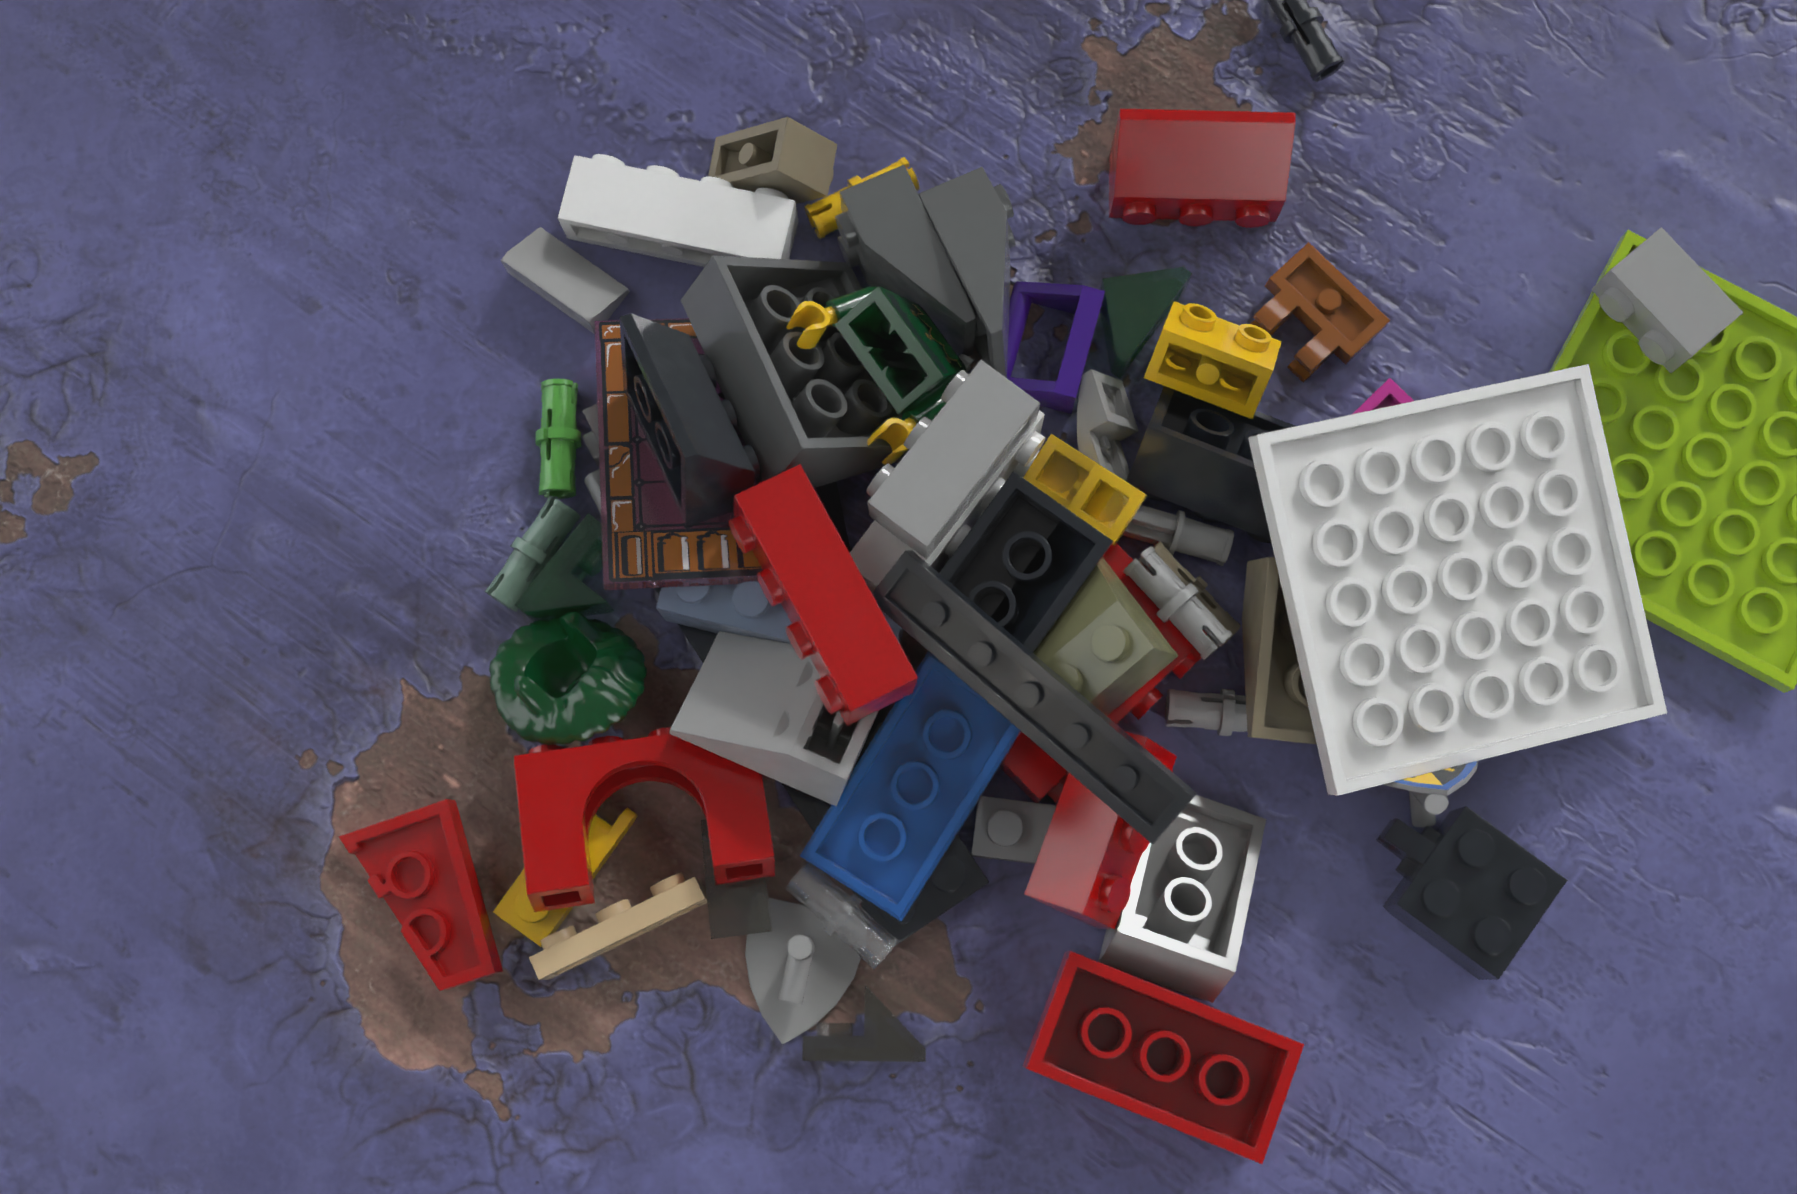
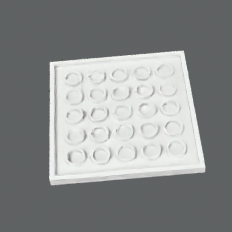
[1248,364,1667,796]

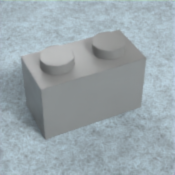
[1591,227,1744,373]

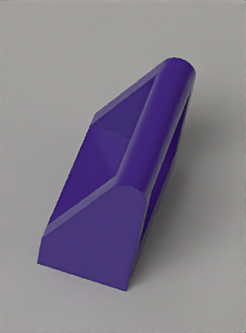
[1007,281,1105,414]

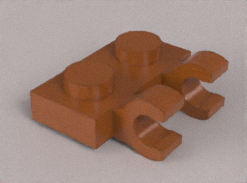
[1250,242,1390,383]

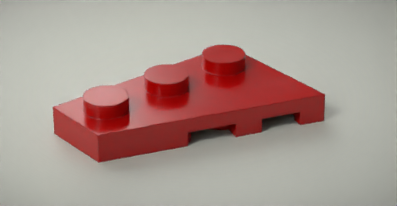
[339,799,503,991]

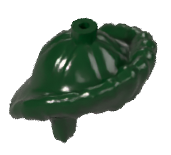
[489,611,647,745]

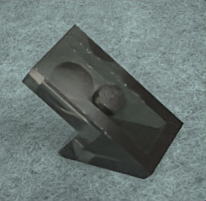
[802,986,926,1062]

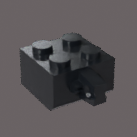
[1376,806,1568,980]

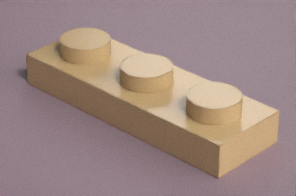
[529,872,711,980]

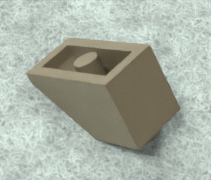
[708,117,838,204]

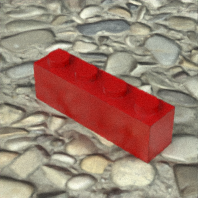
[728,464,918,726]

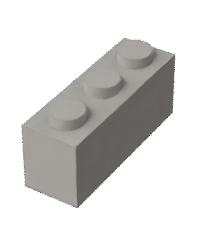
[866,360,1040,559]

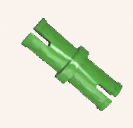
[535,378,581,499]

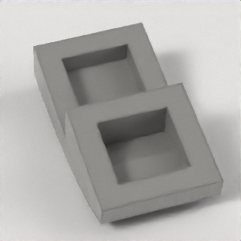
[1077,370,1138,481]

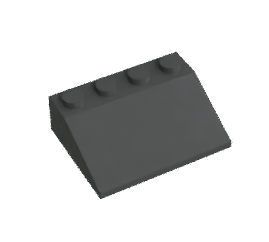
[681,255,909,488]

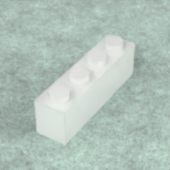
[558,154,798,267]

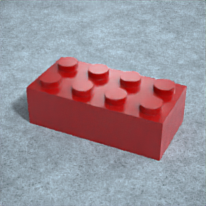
[1022,951,1305,1164]

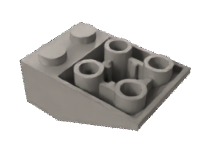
[669,631,879,806]

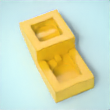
[1023,434,1147,545]

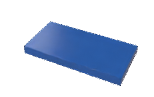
[800,651,1021,922]

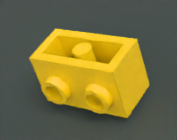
[1144,301,1282,419]

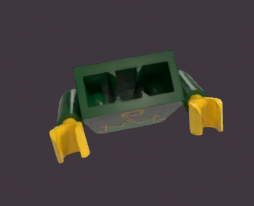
[786,286,966,465]

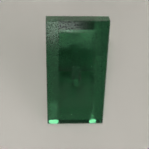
[1100,267,1192,379]

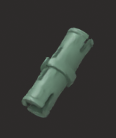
[484,496,581,612]

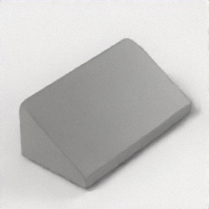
[500,227,630,335]

